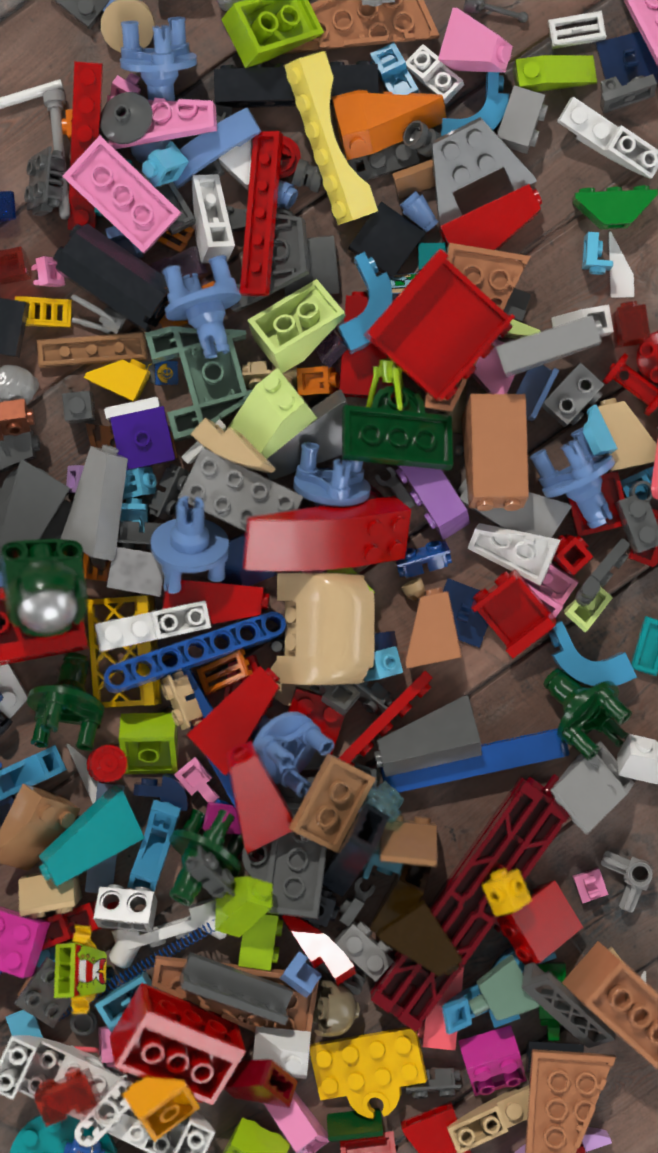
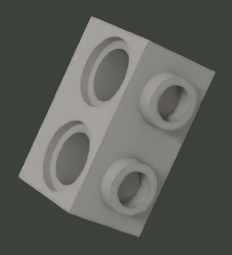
[94,884,158,932]

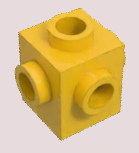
[482,868,532,916]

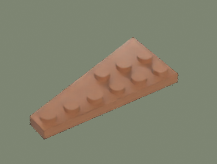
[284,0,440,54]
[424,243,531,412]
[152,956,319,1032]
[525,1049,616,1153]

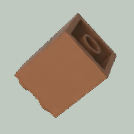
[406,588,462,668]

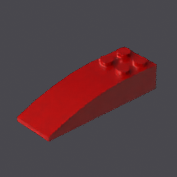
[243,496,411,571]

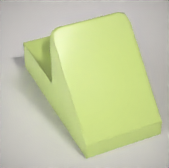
[563,586,613,632]

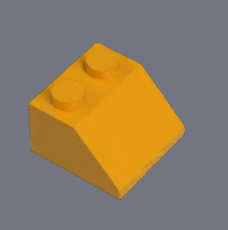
[122,1077,200,1142]

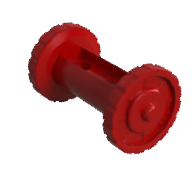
[602,352,658,416]
[86,745,128,783]

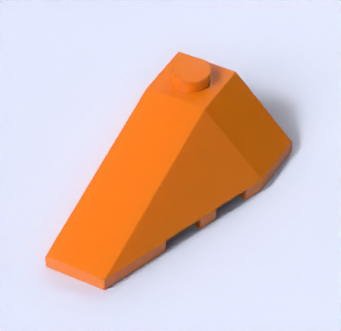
[332,90,447,160]

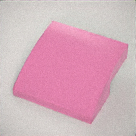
[521,563,579,618]

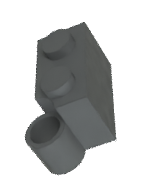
[614,481,658,554]

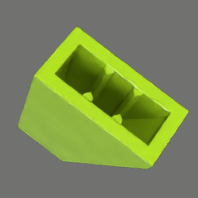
[215,876,272,937]

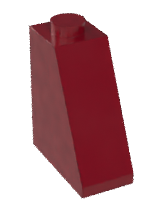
[223,1059,298,1108]

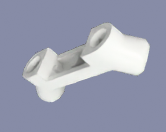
[109,898,227,969]

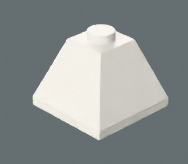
[253,1026,311,1079]

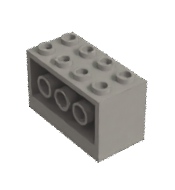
[178,448,304,532]

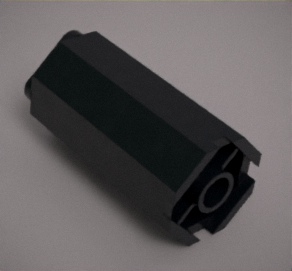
[53,224,169,333]

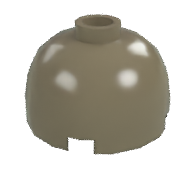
[313,980,360,1037]

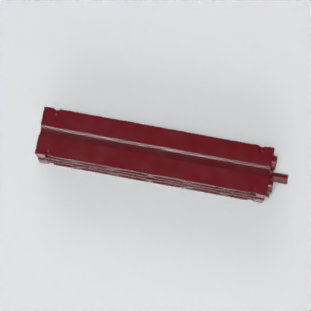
[370,774,570,1032]

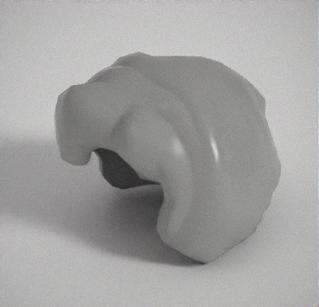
[0,365,39,404]

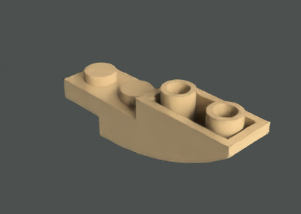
[447,1085,529,1153]

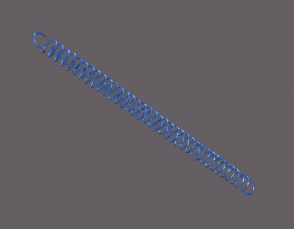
[58,919,215,1022]

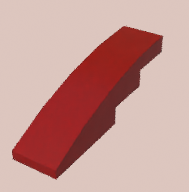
[41,901,119,952]

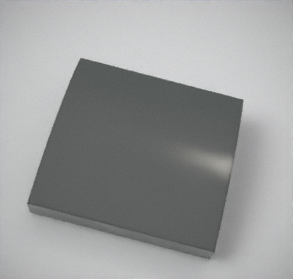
[284,235,340,297]

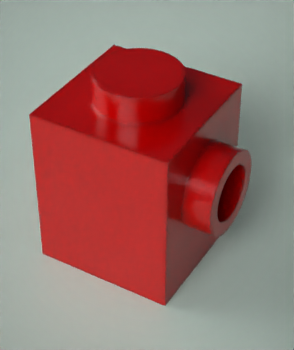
[553,534,594,576]

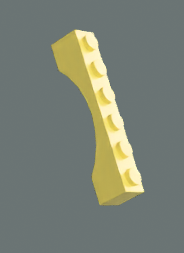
[284,51,378,225]

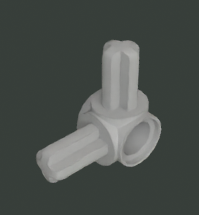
[601,851,653,913]

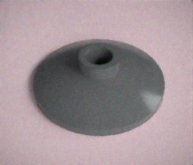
[100,92,153,144]

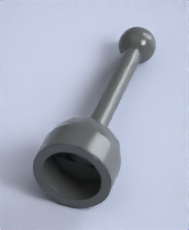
[463,0,528,23]

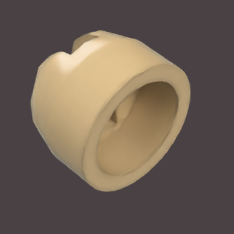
[401,578,425,601]

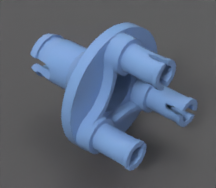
[120,17,197,101]
[162,255,241,359]
[530,427,615,529]
[293,442,371,507]
[151,496,229,594]
[251,712,334,798]

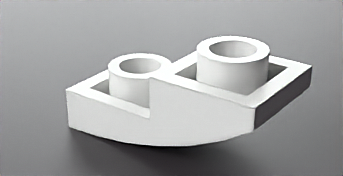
[406,44,464,104]

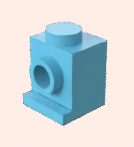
[142,141,189,187]

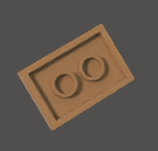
[289,754,376,852]

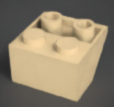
[19,872,82,919]

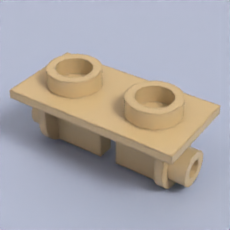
[242,361,297,389]
[161,671,203,731]

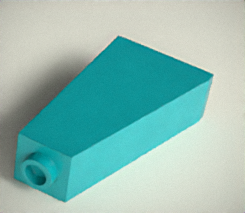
[39,785,145,886]

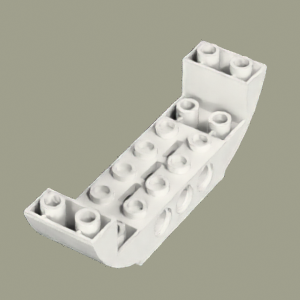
[0,1035,215,1153]

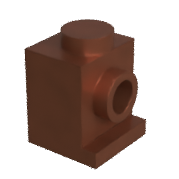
[0,399,35,441]

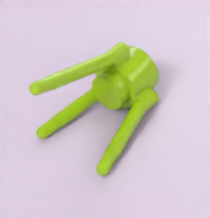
[366,359,404,411]

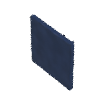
[595,31,658,86]
[221,533,277,586]
[443,578,488,648]

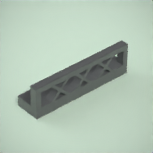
[180,952,293,1025]
[522,962,616,1048]

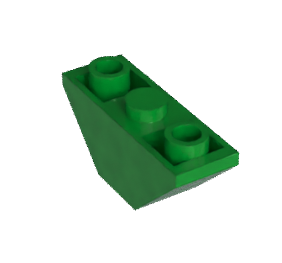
[572,185,658,230]

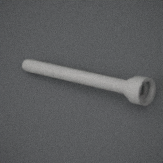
[43,89,70,220]

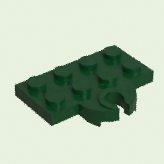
[342,386,453,470]

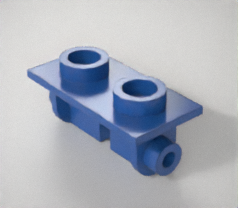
[395,541,452,579]

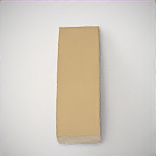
[191,418,276,473]

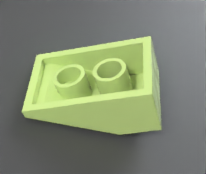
[247,279,346,373]
[226,368,317,470]

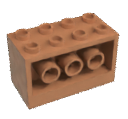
[562,942,658,1070]

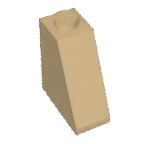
[598,398,657,473]

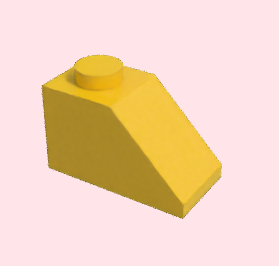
[84,359,151,402]

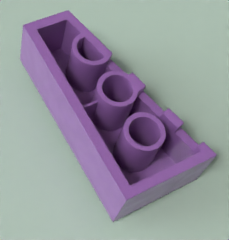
[395,465,470,540]

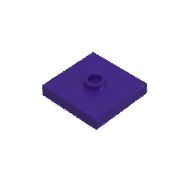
[110,406,176,471]

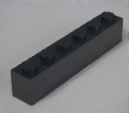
[214,61,379,108]

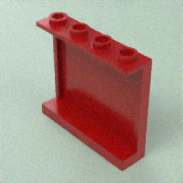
[364,249,515,402]

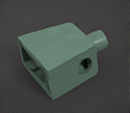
[469,954,539,1021]

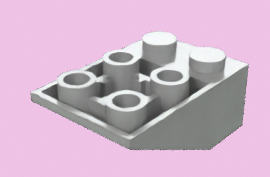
[551,740,635,834]

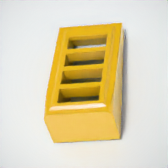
[15,296,72,328]

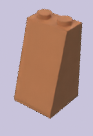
[461,394,529,511]

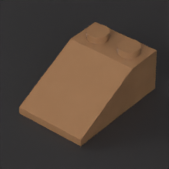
[0,784,80,871]
[378,814,437,866]

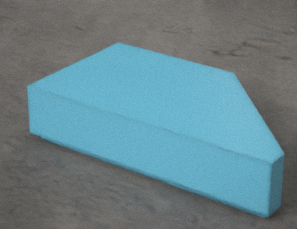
[583,404,618,456]

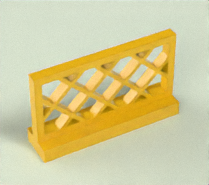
[87,595,162,708]

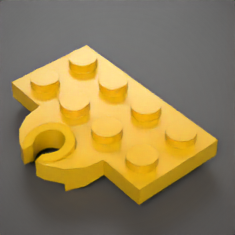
[309,1027,427,1119]

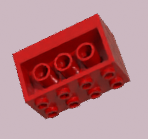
[0,588,90,666]
[109,982,246,1105]

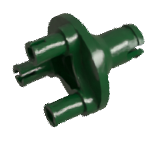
[27,652,105,751]
[543,668,632,761]
[169,809,244,906]

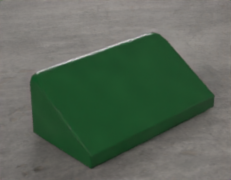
[327,1108,383,1142]

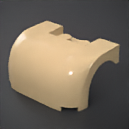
[277,573,375,685]

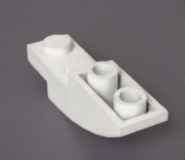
[557,97,658,179]
[94,601,211,651]

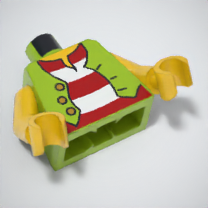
[54,925,114,1015]

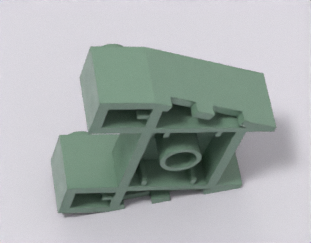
[145,326,253,442]

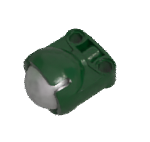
[0,539,89,637]

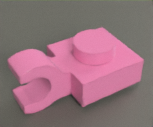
[174,757,220,803]

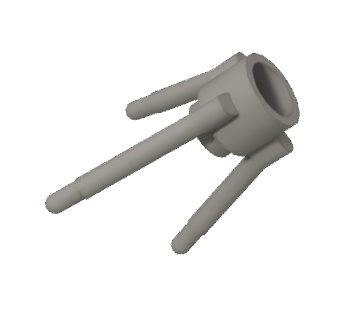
[71,295,126,335]

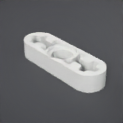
[75,1077,137,1147]

